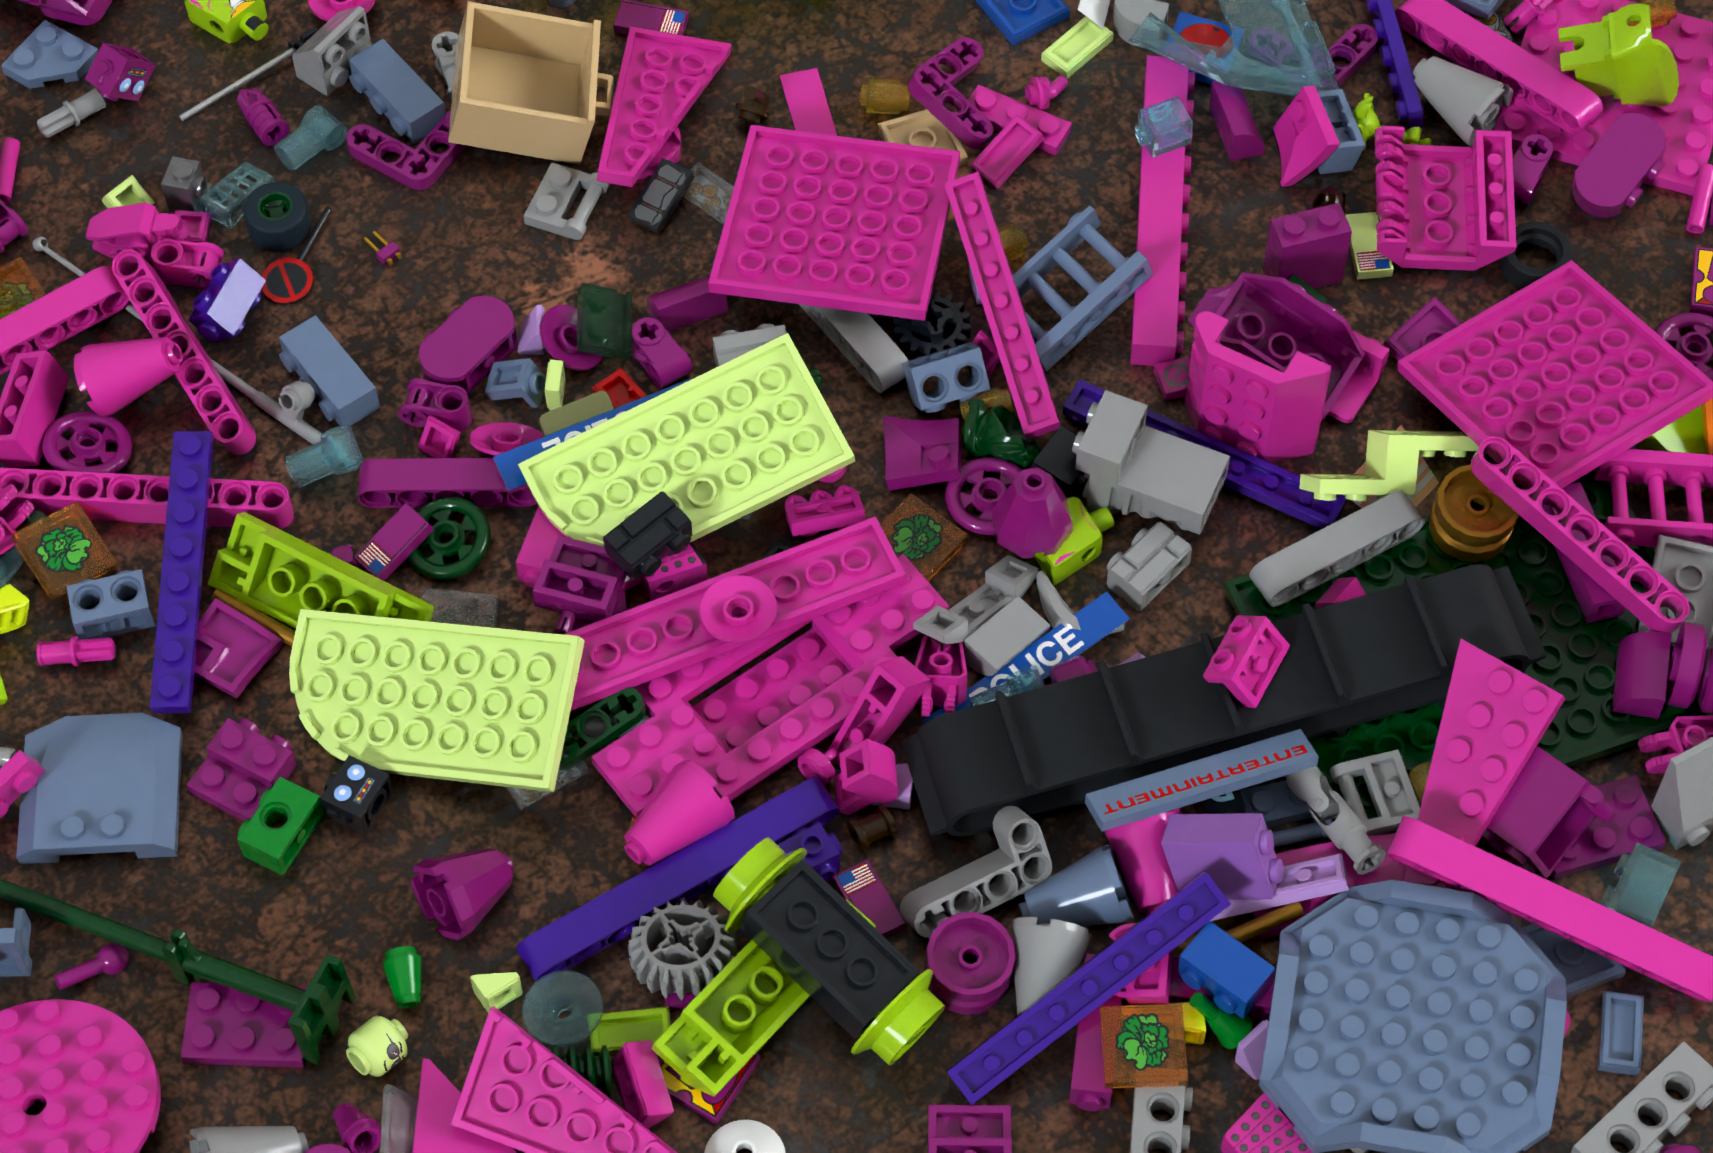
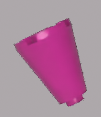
[74,337,183,417]
[624,760,734,865]
[1104,808,1181,915]

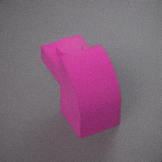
[834,739,899,816]

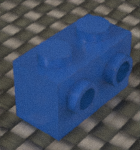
[1178,921,1275,1019]

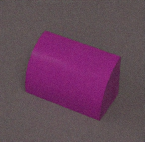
[1209,80,1265,161]
[647,275,728,332]
[1612,631,1672,719]

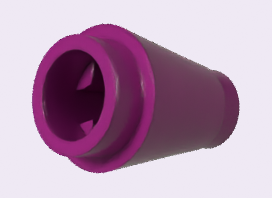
[333,1103,381,1153]

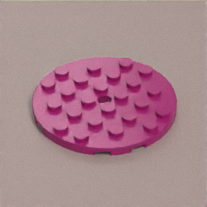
[0,999,161,1153]

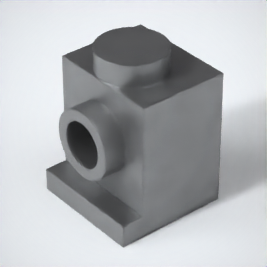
[161,156,213,212]

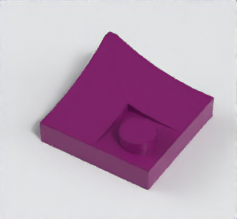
[883,416,962,491]
[194,598,285,699]

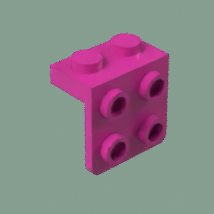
[1328,331,1390,423]

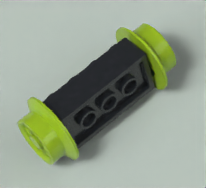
[713,837,946,1066]

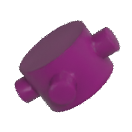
[328,544,359,567]

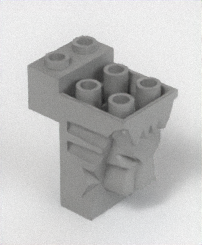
[1072,390,1230,535]

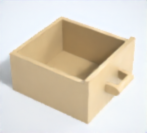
[448,1,614,165]

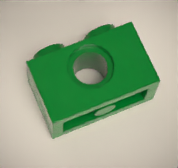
[237,777,325,876]

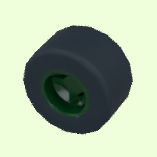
[244,182,311,252]

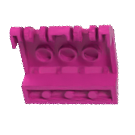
[1375,126,1516,271]
[1184,311,1332,464]

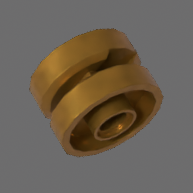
[1429,464,1519,562]

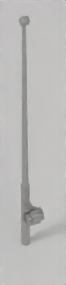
[32,236,361,472]

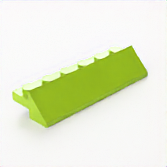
[208,512,435,629]
[651,899,876,1097]

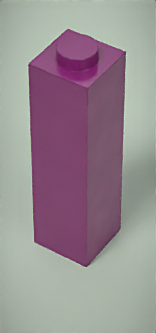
[1542,482,1625,623]
[1069,953,1122,1111]

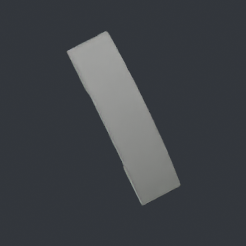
[913,555,1038,644]

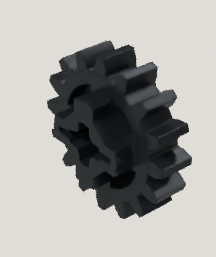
[893,290,971,360]

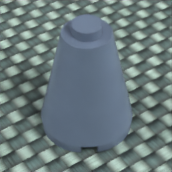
[1019,844,1134,926]

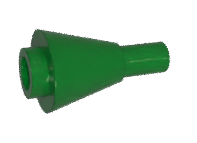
[1190,992,1252,1049]

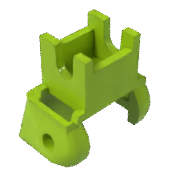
[1558,3,1679,107]

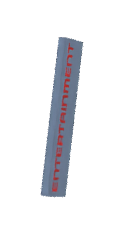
[1085,729,1319,832]

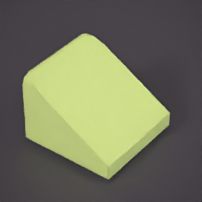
[101,175,155,208]
[470,972,523,1013]

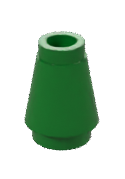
[382,946,421,1009]

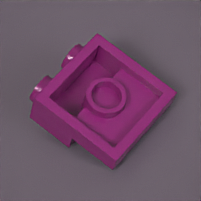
[186,718,297,821]

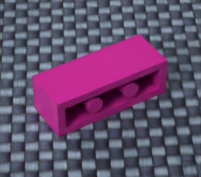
[0,350,70,468]

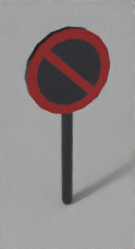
[261,207,332,305]

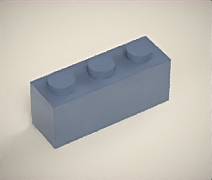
[349,39,446,145]
[279,315,380,430]

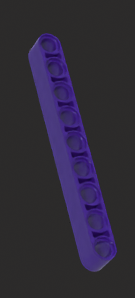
[516,777,840,984]

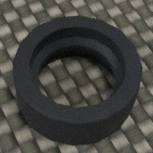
[1500,221,1572,289]

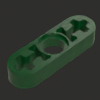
[559,687,646,770]

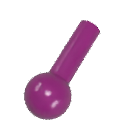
[54,943,129,990]

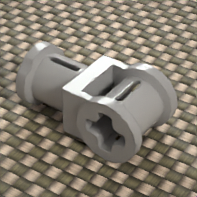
[432,31,458,102]

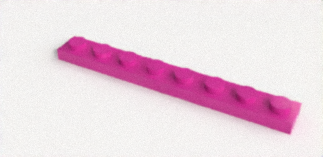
[944,171,1061,440]

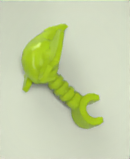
[1352,93,1431,151]

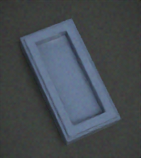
[1597,991,1644,1076]

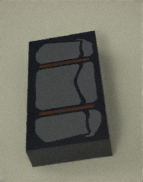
[627,158,695,235]

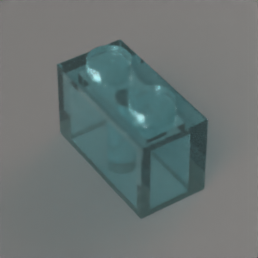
[1600,842,1682,928]

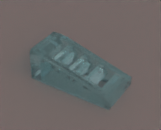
[199,161,274,229]

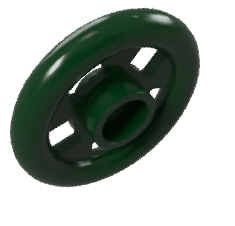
[407,497,491,580]

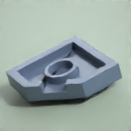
[1,20,99,89]

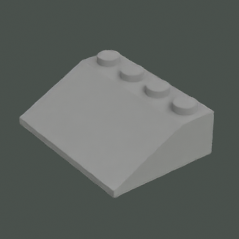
[1651,737,1713,850]

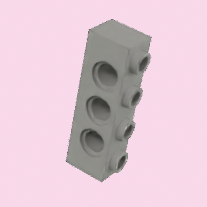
[1571,1041,1713,1153]
[1129,1068,1193,1153]

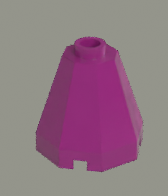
[992,467,1073,559]
[411,848,514,940]

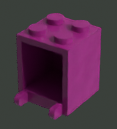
[1481,746,1615,879]

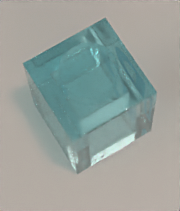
[1135,96,1193,158]

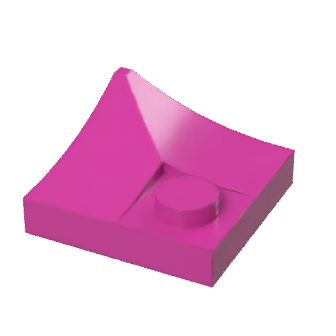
[1273,86,1340,187]

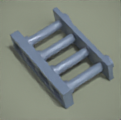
[1013,205,1154,372]

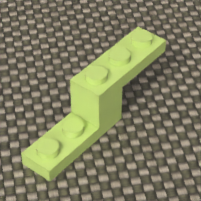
[1299,430,1479,501]

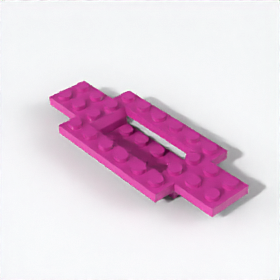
[592,554,950,819]

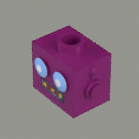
[85,42,156,102]

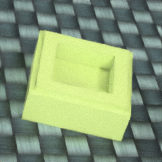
[545,360,566,411]

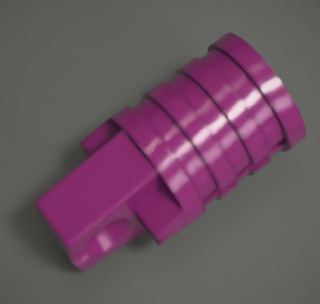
[237,88,290,146]

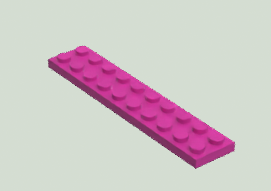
[563,516,906,711]

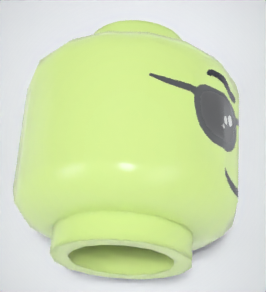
[346,1015,408,1077]

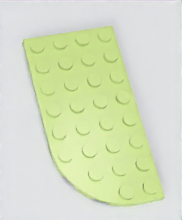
[518,333,856,547]
[289,609,585,792]

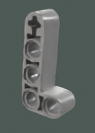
[899,805,1053,938]

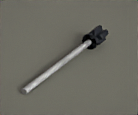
[179,27,319,122]

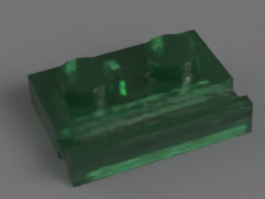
[577,283,632,361]

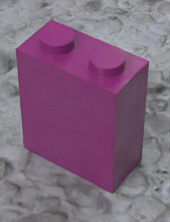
[1263,203,1352,289]

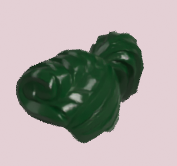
[962,398,1041,469]

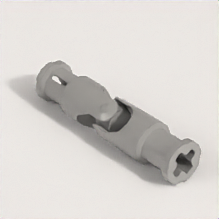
[1285,766,1386,875]

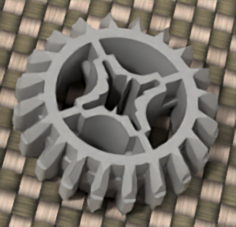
[628,897,737,1001]

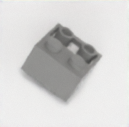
[292,6,372,97]

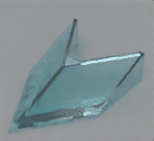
[1129,0,1349,102]

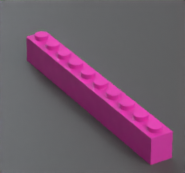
[1130,55,1195,366]

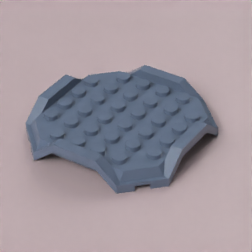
[1259,879,1567,1153]

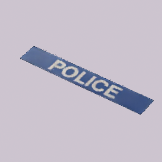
[493,378,692,491]
[923,592,1130,724]

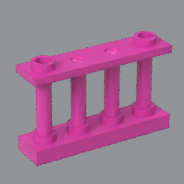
[1593,449,1713,547]

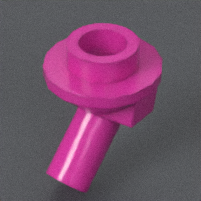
[1025,76,1068,110]

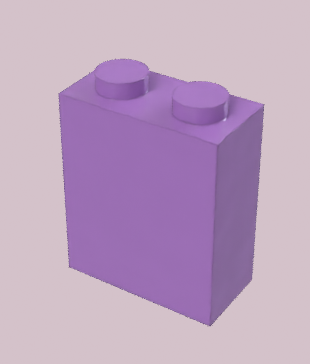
[1161,813,1283,899]

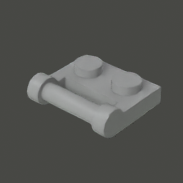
[524,162,610,240]
[1330,749,1420,836]

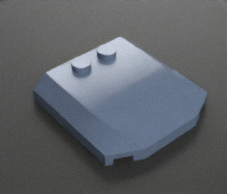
[16,712,183,864]

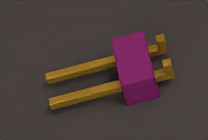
[364,231,402,266]

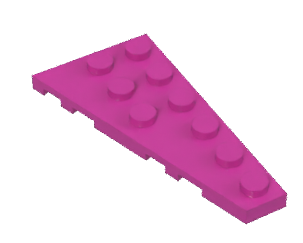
[597,26,732,187]
[1403,639,1566,889]
[451,1006,678,1153]

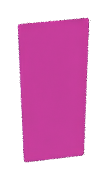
[780,68,837,136]

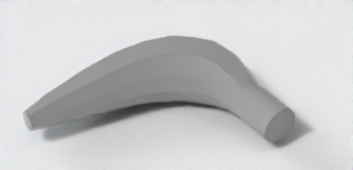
[1036,570,1124,635]

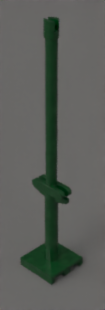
[0,878,356,1065]

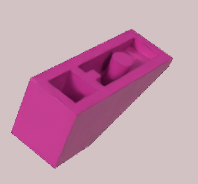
[828,656,930,766]

